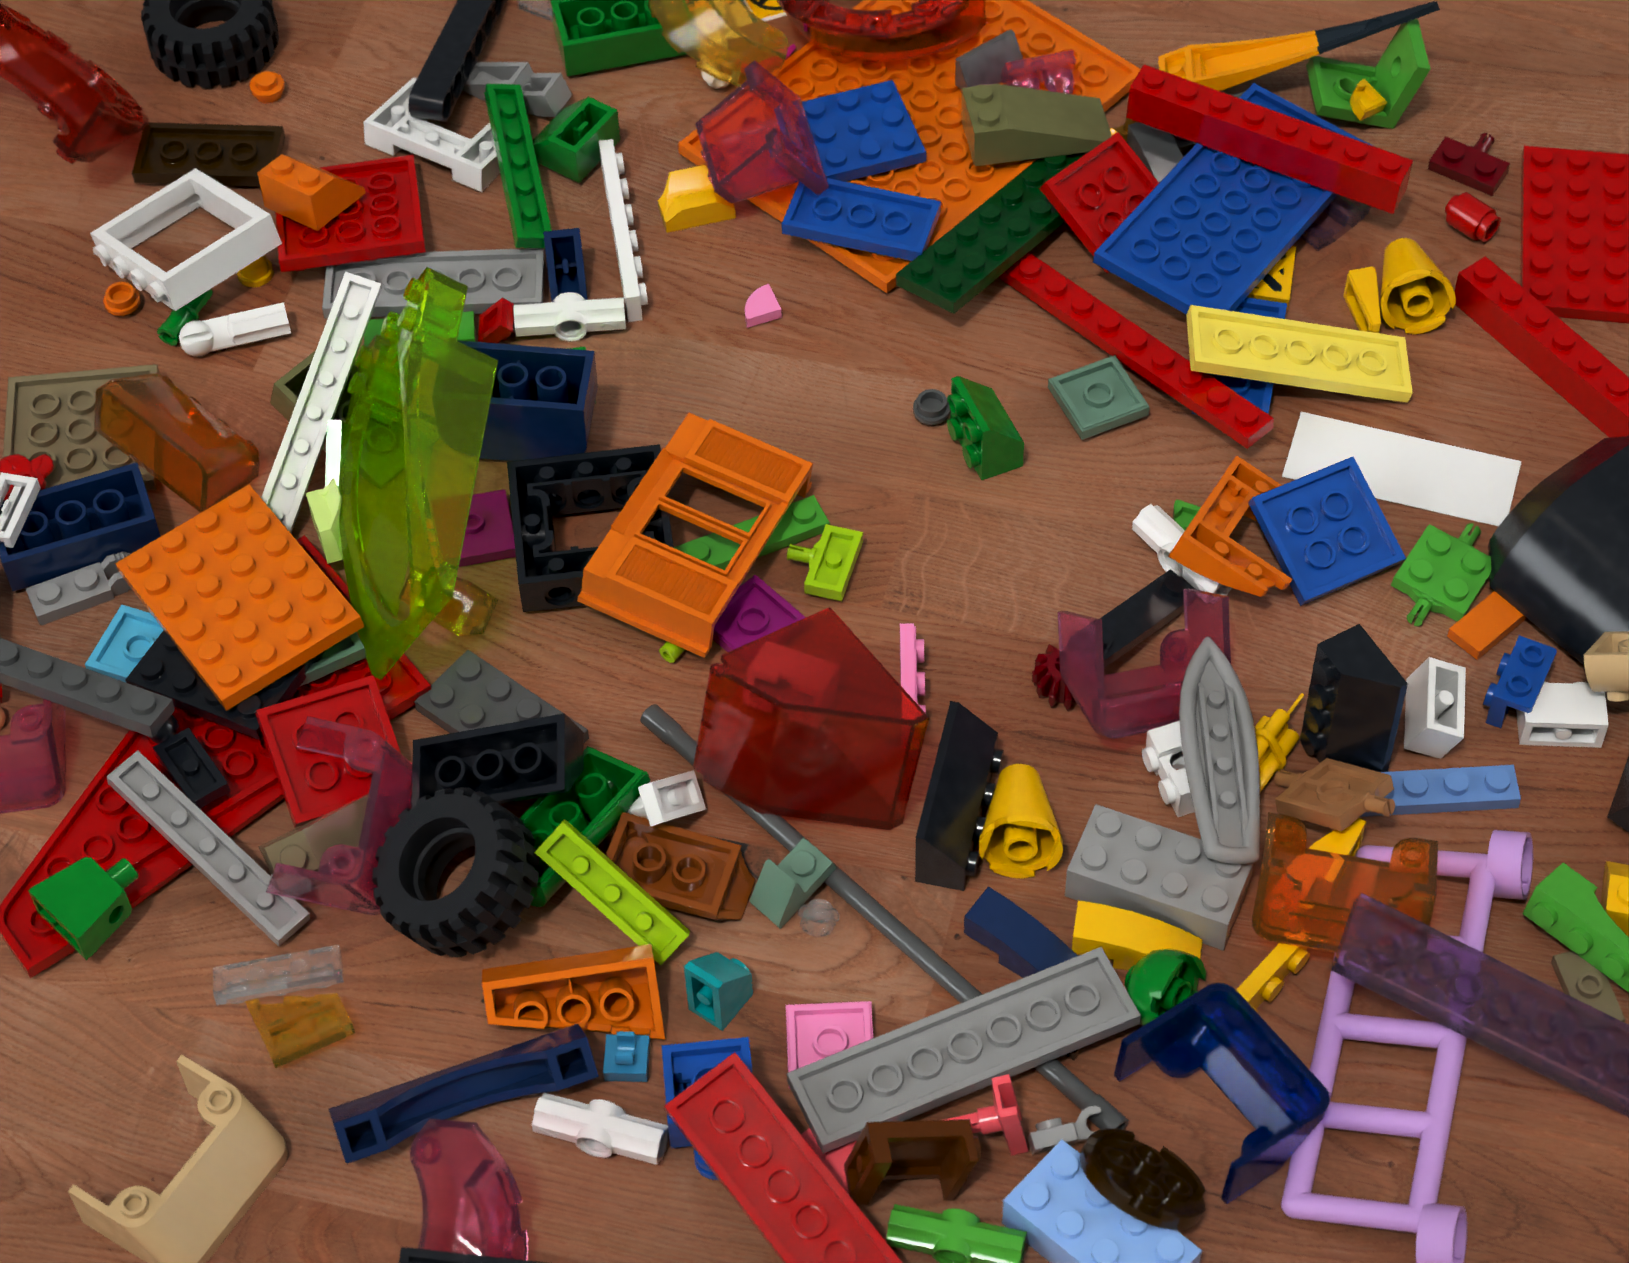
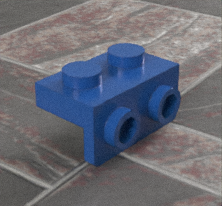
[1483,635,1557,728]

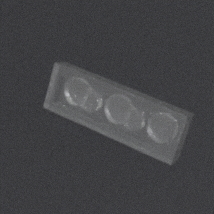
[213,944,344,1006]

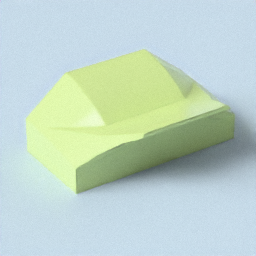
[305,478,354,564]

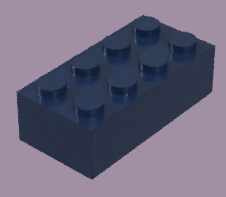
[0,462,161,591]

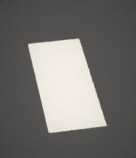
[1282,412,1522,527]

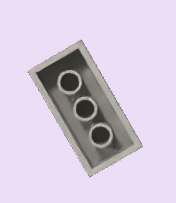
[1065,804,1254,951]

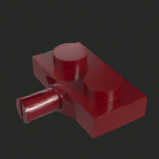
[1428,133,1510,196]

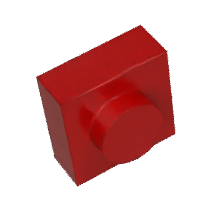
[478,297,514,343]

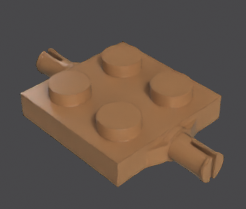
[1274,758,1395,831]

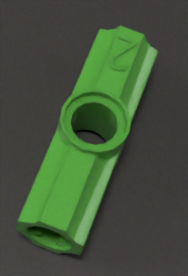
[886,1204,1027,1263]

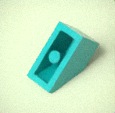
[684,952,753,1031]

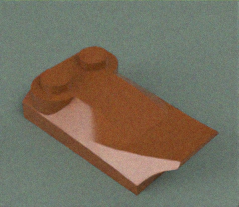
[606,812,755,920]

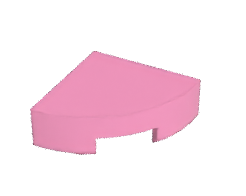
[745,284,782,328]

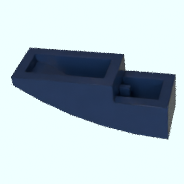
[964,886,1078,978]

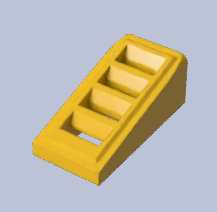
[1343,266,1381,333]

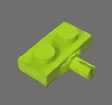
[787,524,863,601]

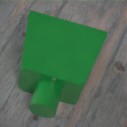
[28,857,139,960]

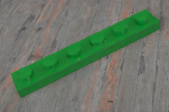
[484,83,552,248]

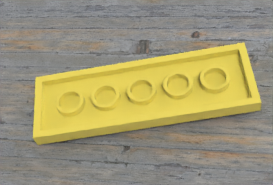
[1186,305,1413,403]

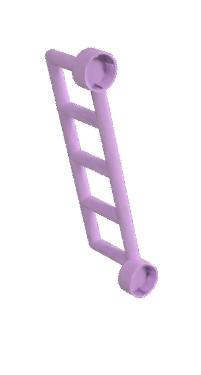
[1281,830,1533,1263]

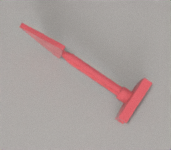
[801,1074,1029,1195]

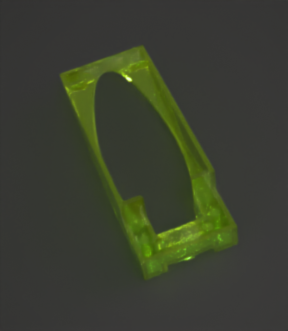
[339,267,498,680]

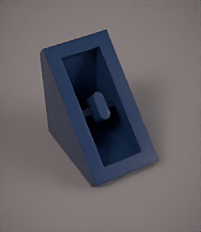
[543,228,588,302]

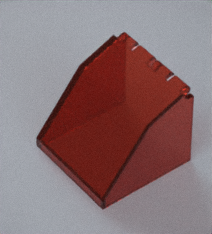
[693,607,929,830]

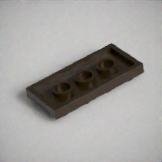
[132,122,285,187]

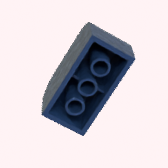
[430,339,598,461]

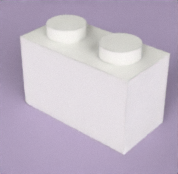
[1404,657,1466,759]
[1516,681,1609,748]

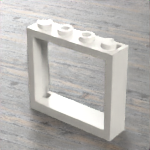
[90,168,282,311]

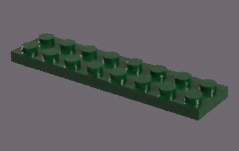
[896,152,1088,314]

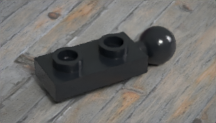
[148,714,231,809]

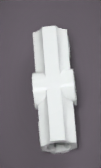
[513,292,626,342]
[1132,504,1232,604]
[532,1093,669,1165]

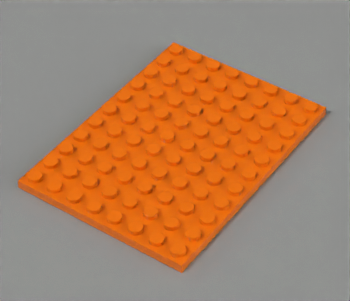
[678,0,1141,293]

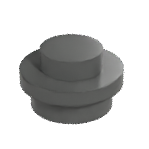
[913,389,950,425]

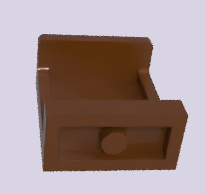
[844,1119,981,1205]

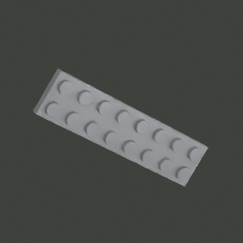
[787,947,1141,1154]

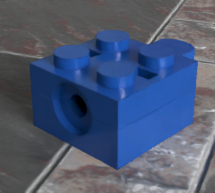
[661,1037,752,1180]

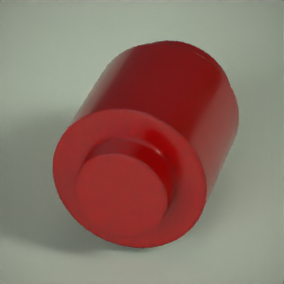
[1445,192,1501,242]

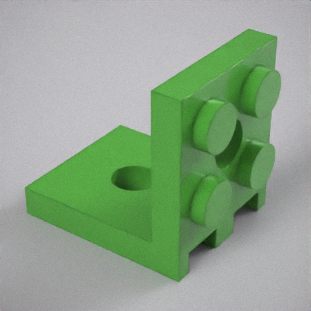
[1306,19,1431,129]

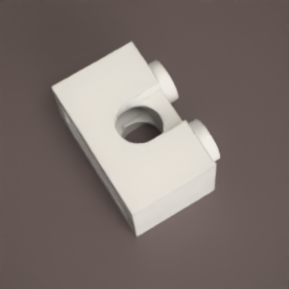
[1142,721,1195,817]

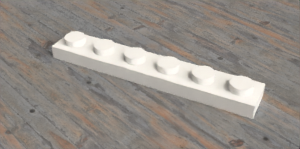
[599,139,648,322]

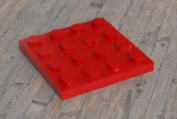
[275,155,426,272]

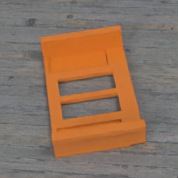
[577,413,813,658]

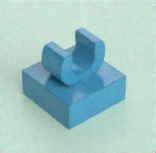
[603,1031,650,1082]

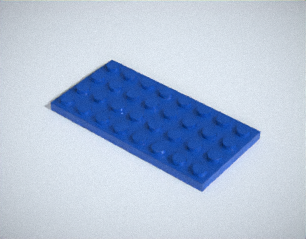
[1093,83,1373,314]

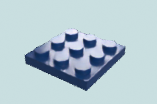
[793,80,926,182]
[1248,456,1406,606]

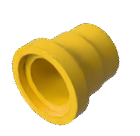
[237,254,274,287]

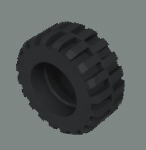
[141,0,279,89]
[372,787,539,957]

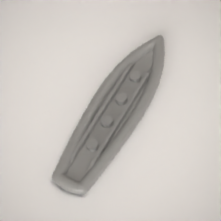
[1179,636,1260,864]

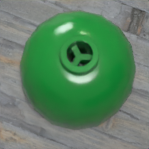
[1125,948,1206,1038]

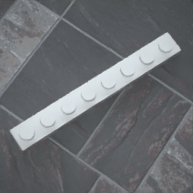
[261,272,381,533]

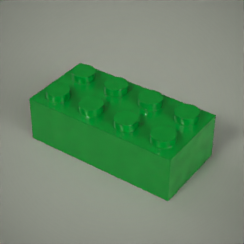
[550,0,701,76]

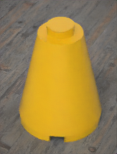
[1380,238,1456,334]
[979,764,1063,878]

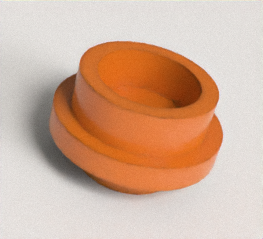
[249,71,285,103]
[103,282,141,316]

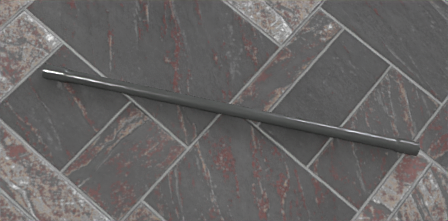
[640,704,1129,1130]

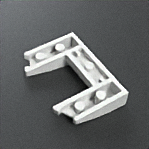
[364,78,530,192]

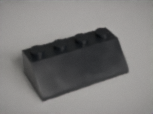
[1300,624,1408,772]
[915,701,1004,891]
[411,713,584,809]

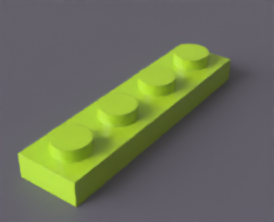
[534,819,691,965]

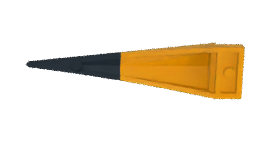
[1158,1,1440,91]

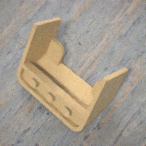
[68,1055,288,1263]

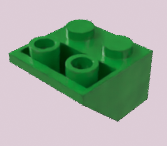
[533,97,621,183]
[947,376,1024,481]

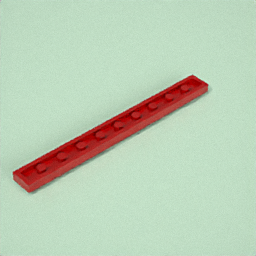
[998,252,1274,449]

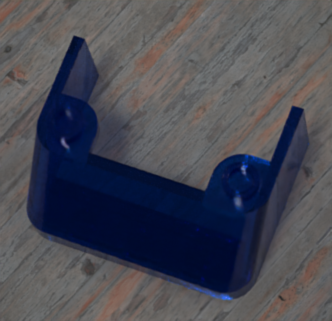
[1114,983,1330,1204]

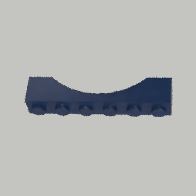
[329,1024,599,1164]

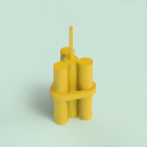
[1255,693,1304,793]

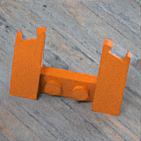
[1168,455,1292,597]

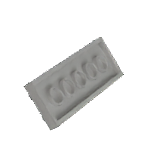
[322,248,545,319]

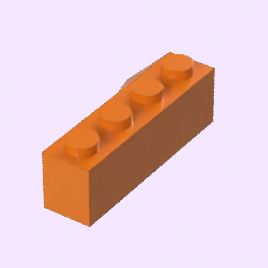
[482,944,665,1039]

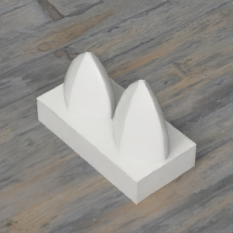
[628,770,706,827]

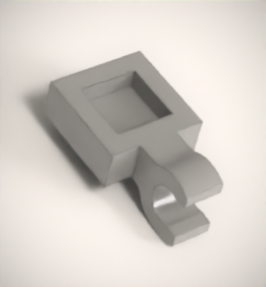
[1028,1106,1101,1155]

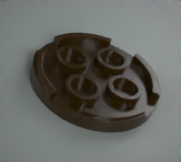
[1080,1129,1206,1230]

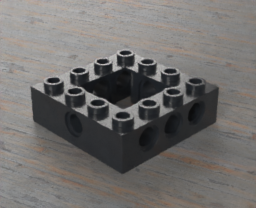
[507,444,674,612]

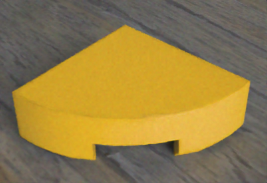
[1350,79,1388,121]

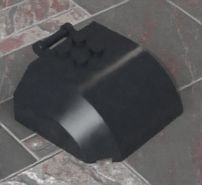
[1488,436,1629,665]

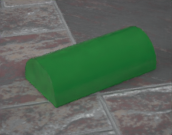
[520,746,651,907]

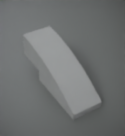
[463,62,572,117]

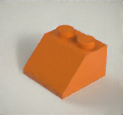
[257,154,366,231]

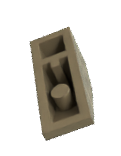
[258,793,388,886]

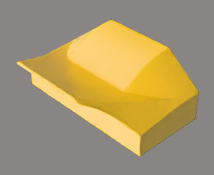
[658,165,736,233]

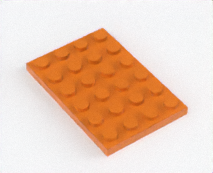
[115,484,365,711]

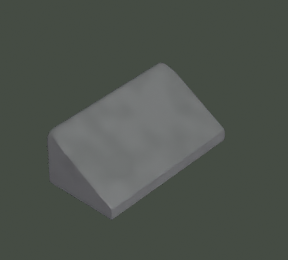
[955,29,1024,89]

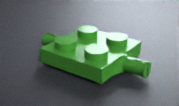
[1391,523,1492,626]

